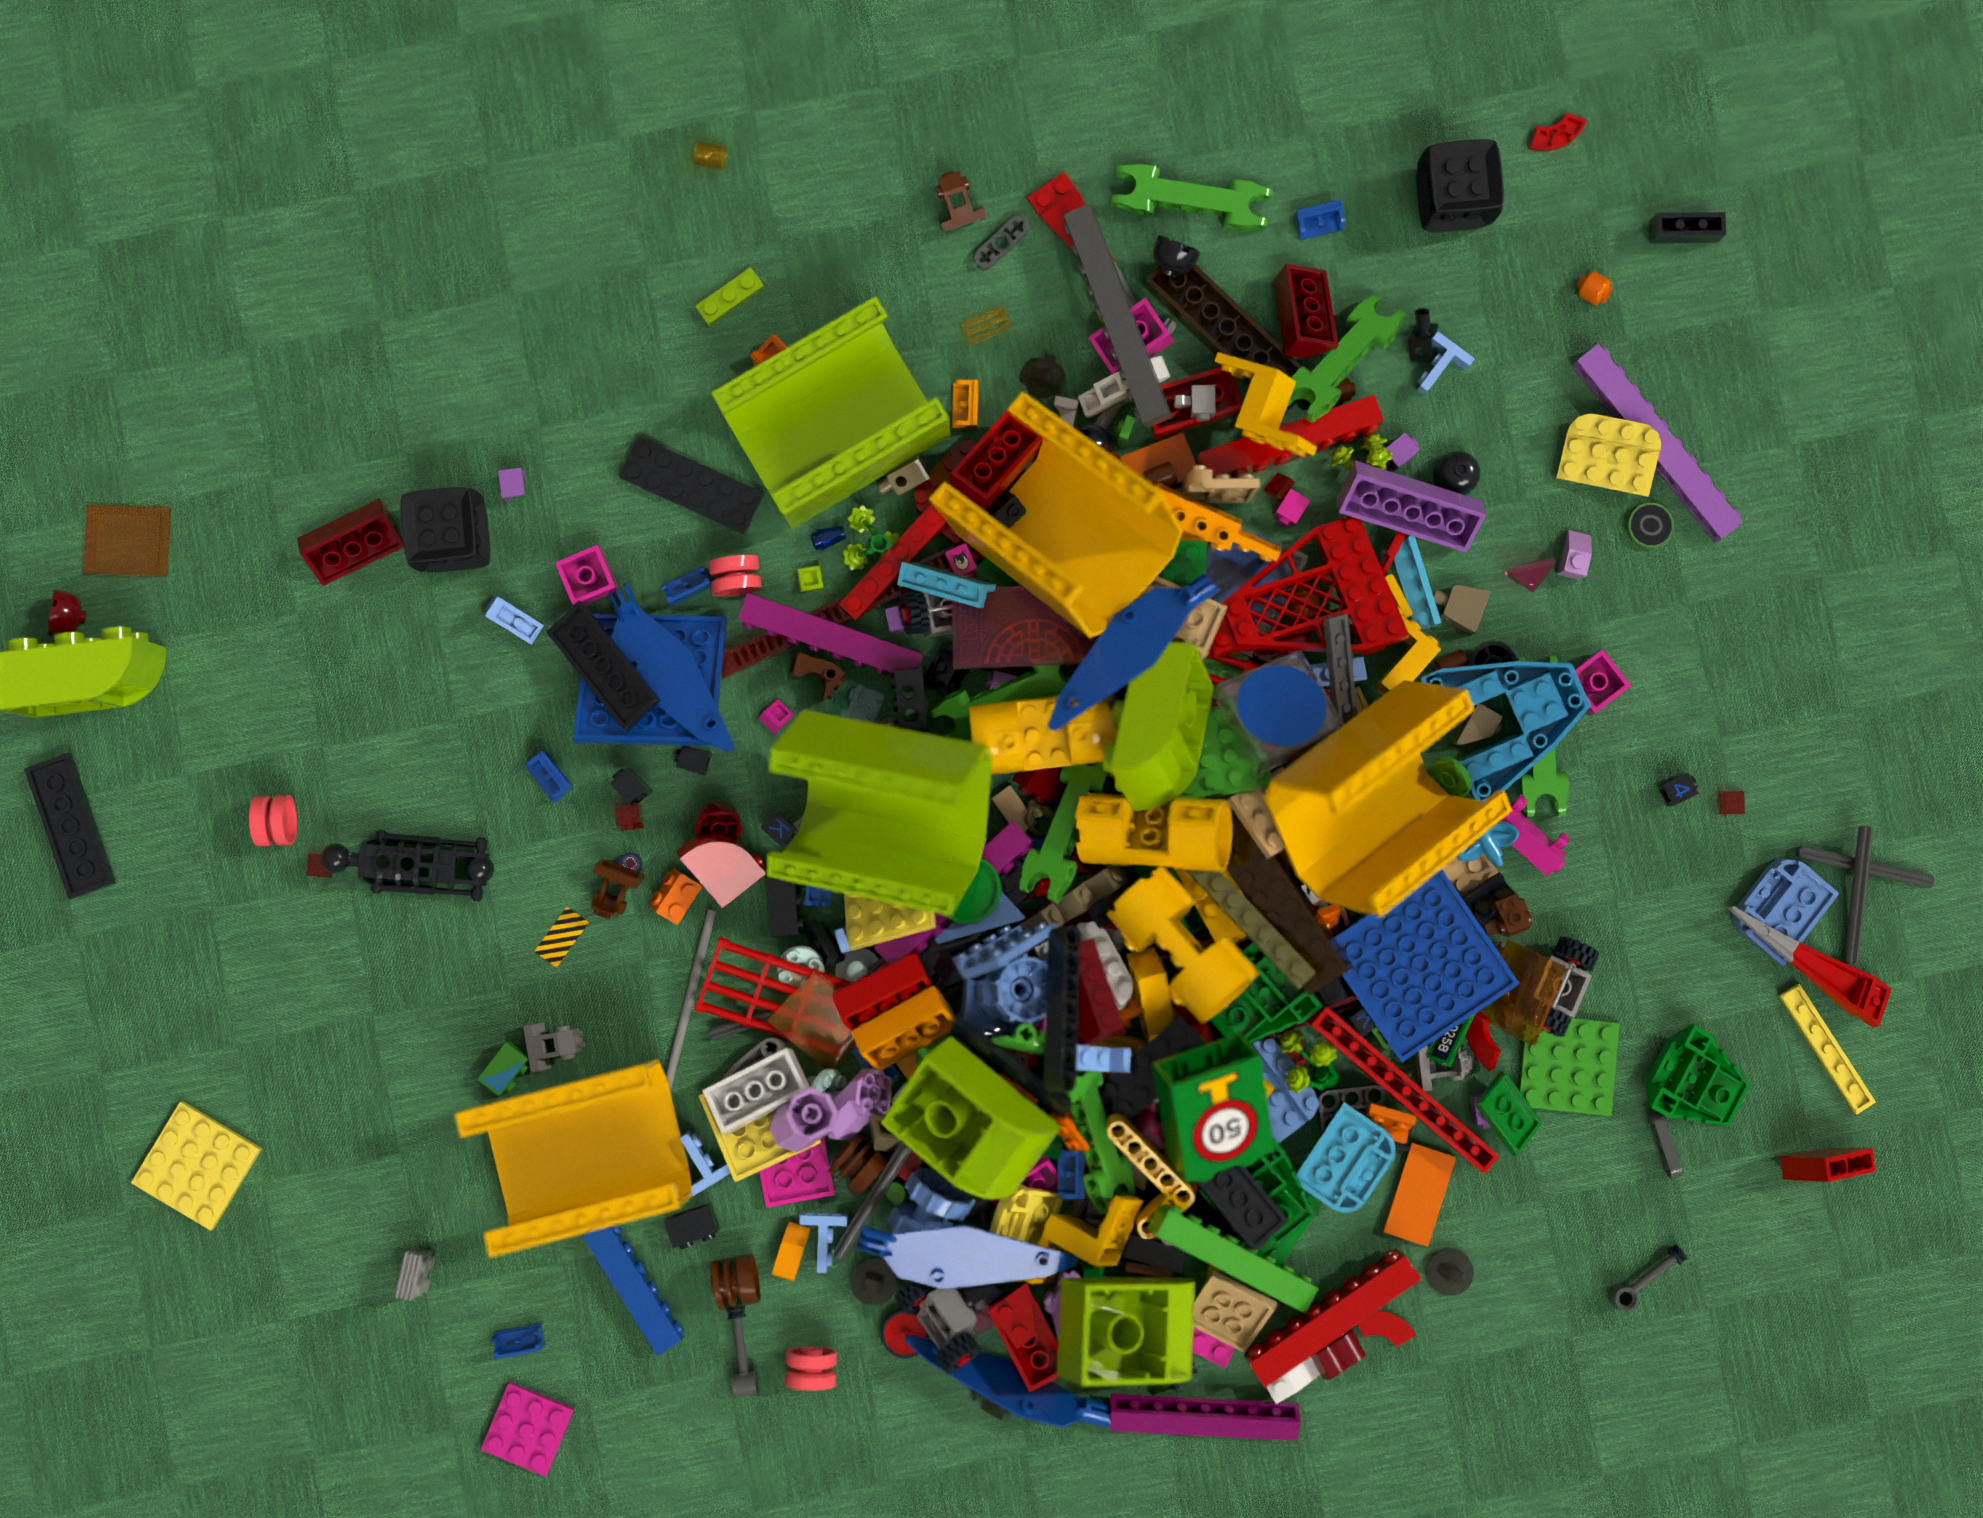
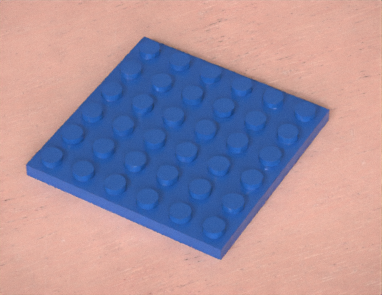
[573,614,727,746]
[1334,868,1520,1063]

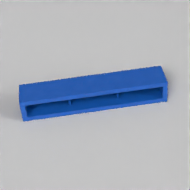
[582,1224,685,1356]

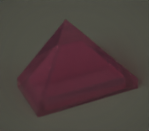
[1505,558,1556,593]

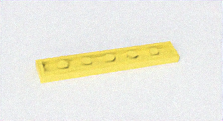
[1778,983,1876,1115]

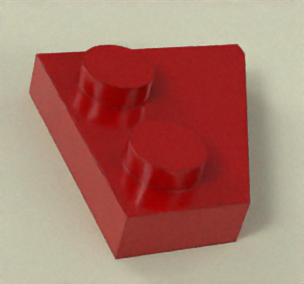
[989,1282,1036,1349]

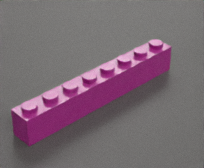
[738,592,923,675]
[874,821,1034,965]
[1109,1394,1301,1441]

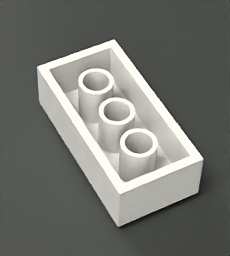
[703,1048,810,1134]

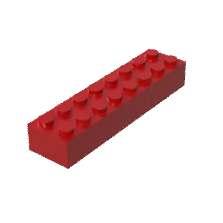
[1195,394,1384,479]
[1244,1249,1422,1388]

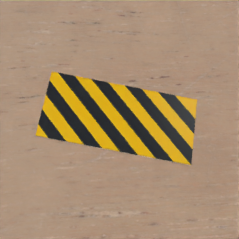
[534,907,589,968]

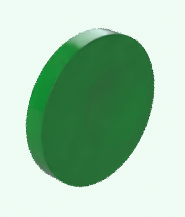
[945,858,1002,924]

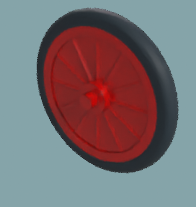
[881,1309,930,1359]

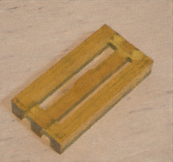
[961,305,1012,346]

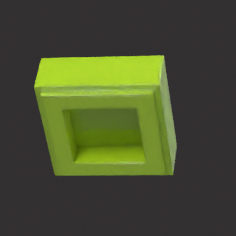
[797,565,824,592]

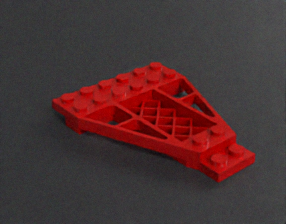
[1210,516,1409,658]

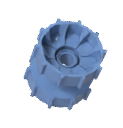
[974,954,1047,1025]
[887,1166,976,1233]

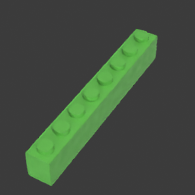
[1147,1204,1319,1314]

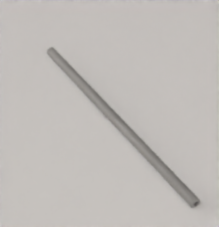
[666,909,716,1090]

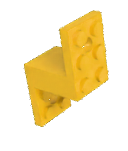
[1215,352,1317,457]
[1373,606,1441,696]
[1024,1196,1144,1284]

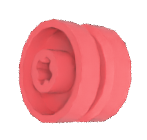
[708,555,762,596]
[249,795,297,847]
[784,1346,837,1390]

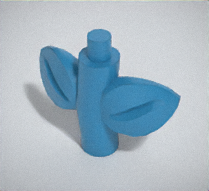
[1457,821,1520,868]

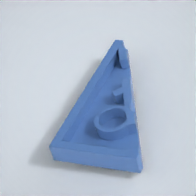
[934,892,1026,944]

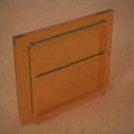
[83,505,171,576]
[1480,940,1566,1046]
[767,971,857,1069]

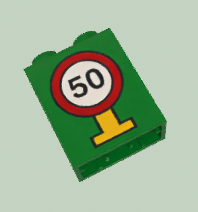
[1152,1033,1275,1183]

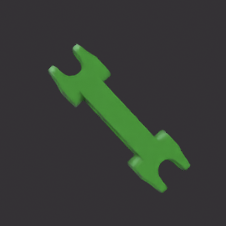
[1111,164,1273,232]
[1288,294,1406,423]
[1516,656,1569,817]
[927,661,1071,741]
[1019,762,1114,904]
[1060,1070,1135,1214]

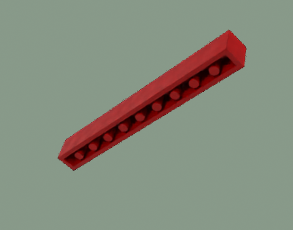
[1306,1005,1500,1174]

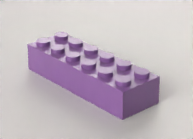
[1336,461,1487,553]

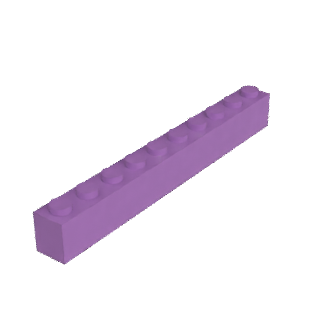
[1571,344,1743,542]

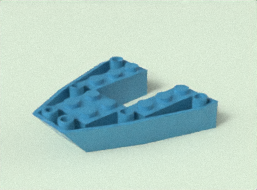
[1420,661,1591,801]

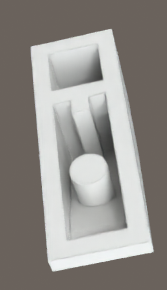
[1267,1357,1320,1404]

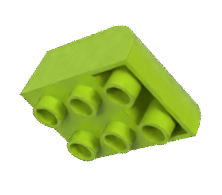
[0,627,166,718]
[1103,642,1214,811]
[881,1036,1062,1199]
[1057,1277,1195,1386]

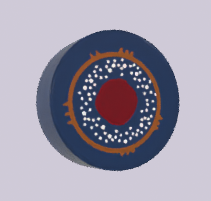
[619,853,643,872]

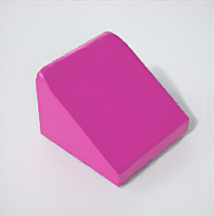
[759,699,794,734]

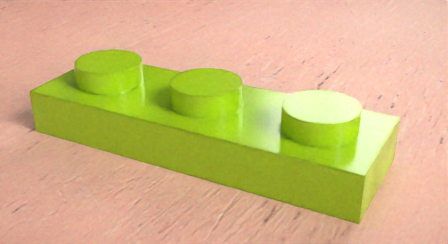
[695,267,765,326]

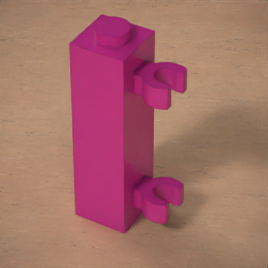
[1500,795,1570,876]

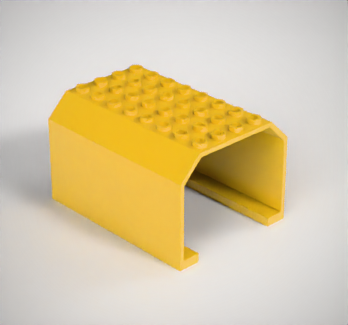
[929,392,1183,638]
[1264,680,1512,917]
[455,1058,693,1257]

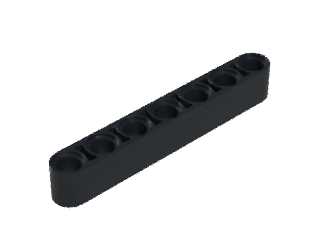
[1044,926,1081,1093]

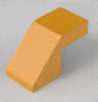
[771,1222,811,1282]

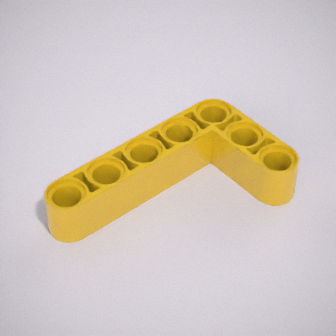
[1106,1114,1194,1239]

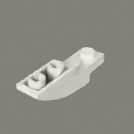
[1078,356,1171,418]

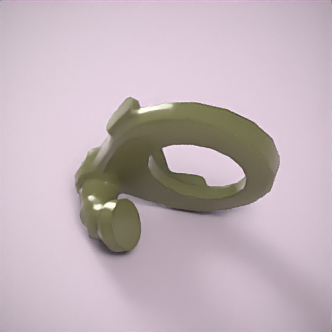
[1024,799,1055,836]

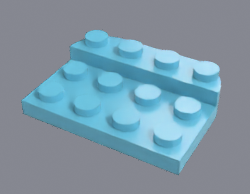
[1296,1103,1396,1213]

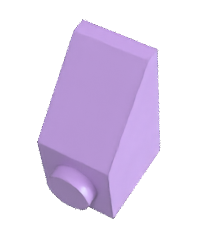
[1557,530,1592,580]

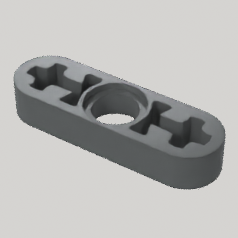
[975,216,1028,270]
[1648,1112,1683,1179]

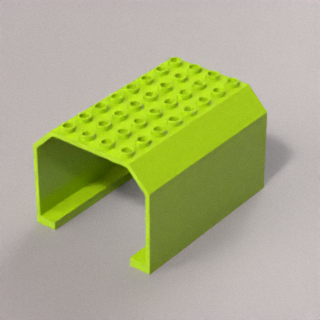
[711,296,950,530]
[767,710,992,916]

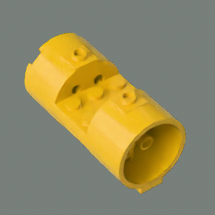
[969,694,1117,775]
[1075,793,1233,872]
[1107,866,1260,1024]

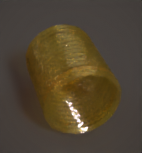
[693,141,727,170]

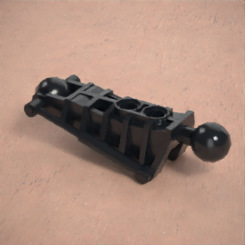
[320,830,494,901]

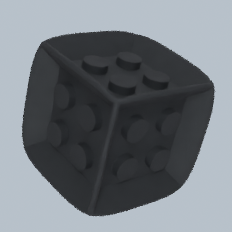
[1416,139,1504,232]
[400,487,490,572]

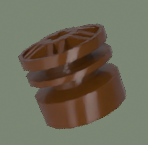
[827,1134,889,1197]
[711,1253,761,1310]

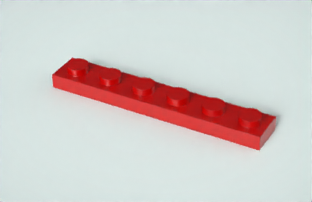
[839,503,947,621]

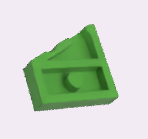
[1115,405,1137,449]

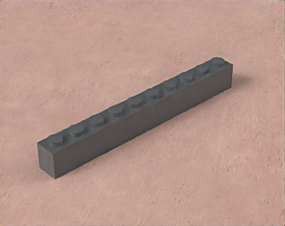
[1063,203,1172,428]

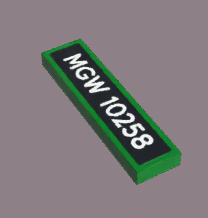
[1427,1013,1476,1067]

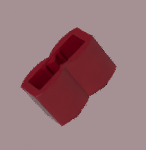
[1311,1330,1366,1380]

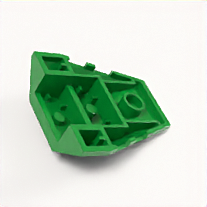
[1210,942,1323,1043]
[1646,1024,1751,1126]
[1198,1138,1315,1245]

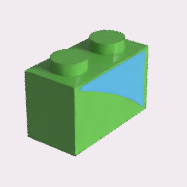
[477,1041,530,1097]

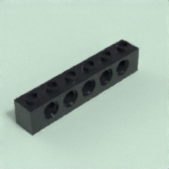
[890,666,929,734]

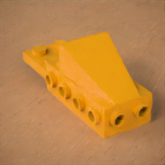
[1155,482,1281,562]

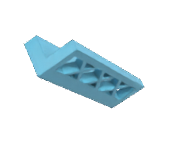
[1387,536,1441,631]
[897,561,996,608]

